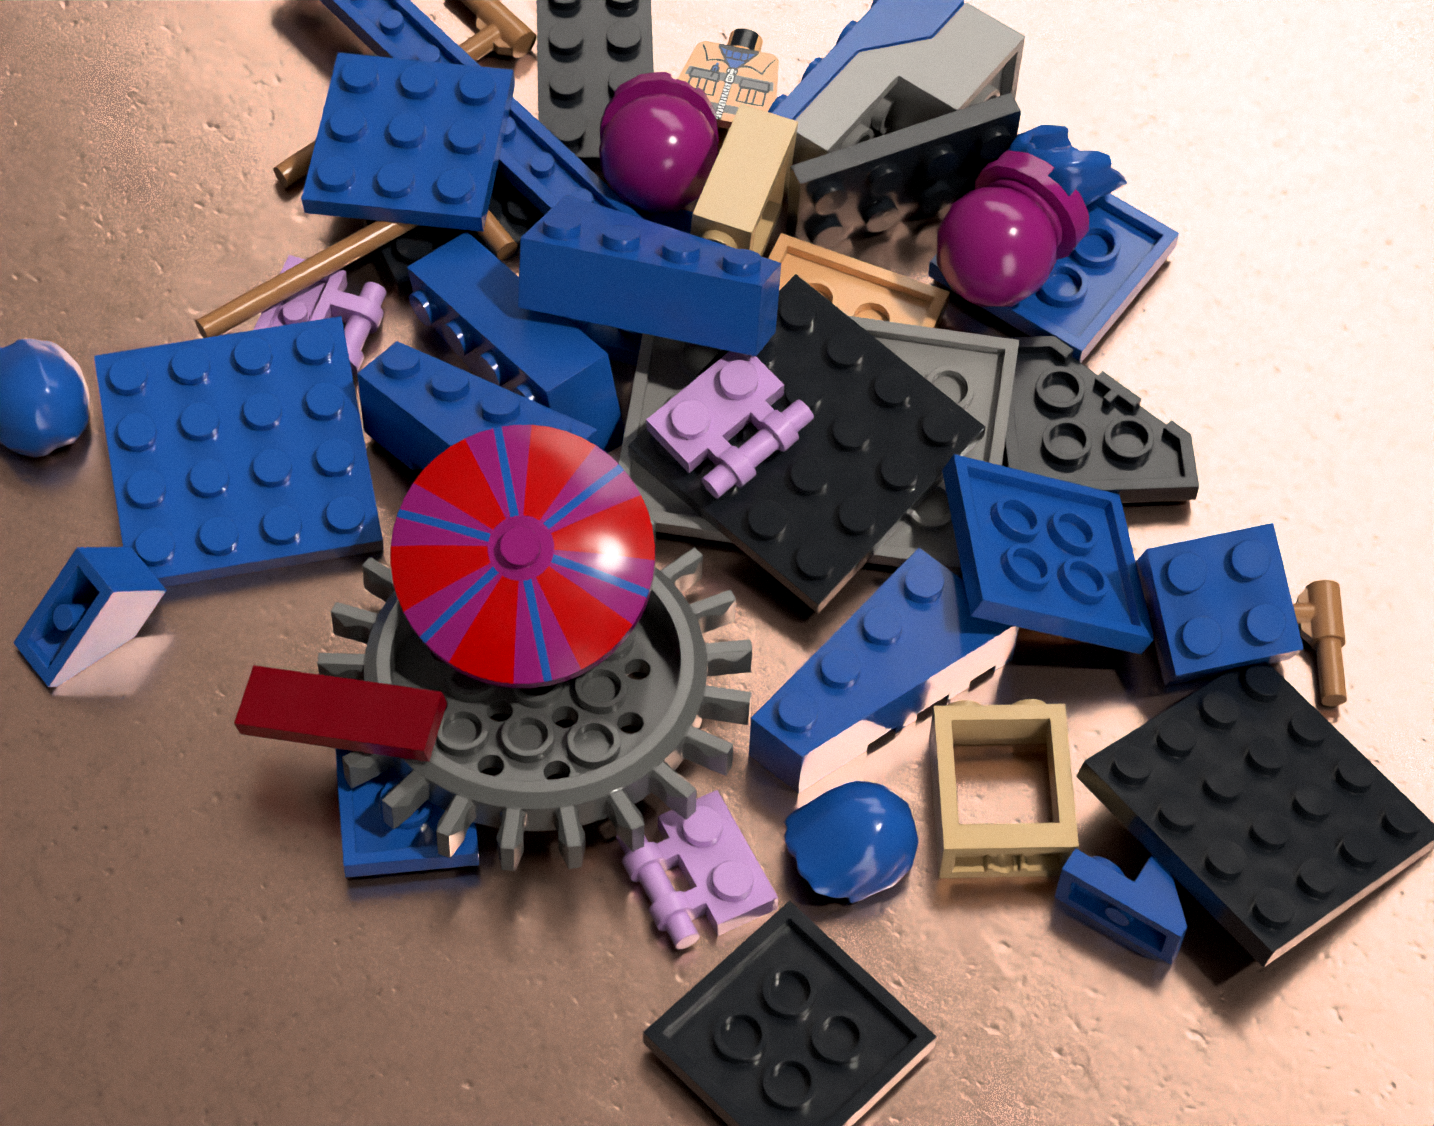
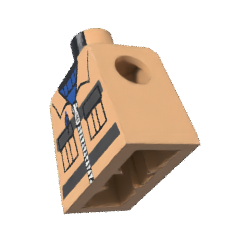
[678,28,779,152]

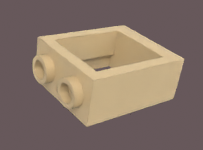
[690,103,798,257]
[929,699,1079,878]

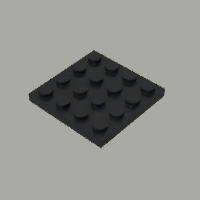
[628,274,986,613]
[1076,663,1434,968]

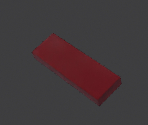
[234,665,447,762]

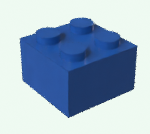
[1136,523,1304,685]

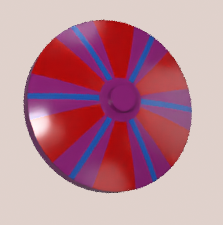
[390,425,655,688]

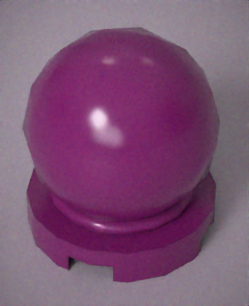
[599,71,719,214]
[936,150,1089,307]

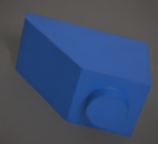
[13,547,167,687]

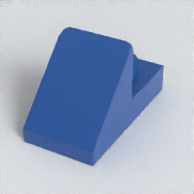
[1055,848,1187,965]

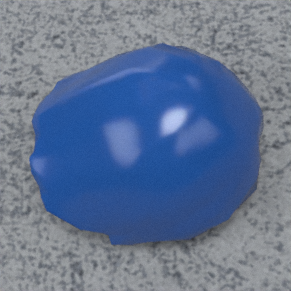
[1008,124,1128,206]
[0,338,89,458]
[784,780,919,903]

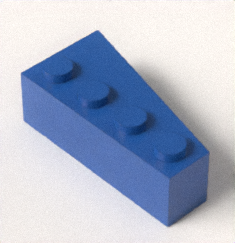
[518,195,781,356]
[407,231,625,454]
[357,341,598,470]
[749,548,1019,794]

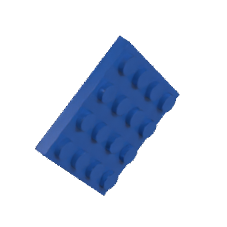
[94,316,384,587]

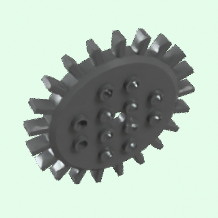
[317,518,752,871]

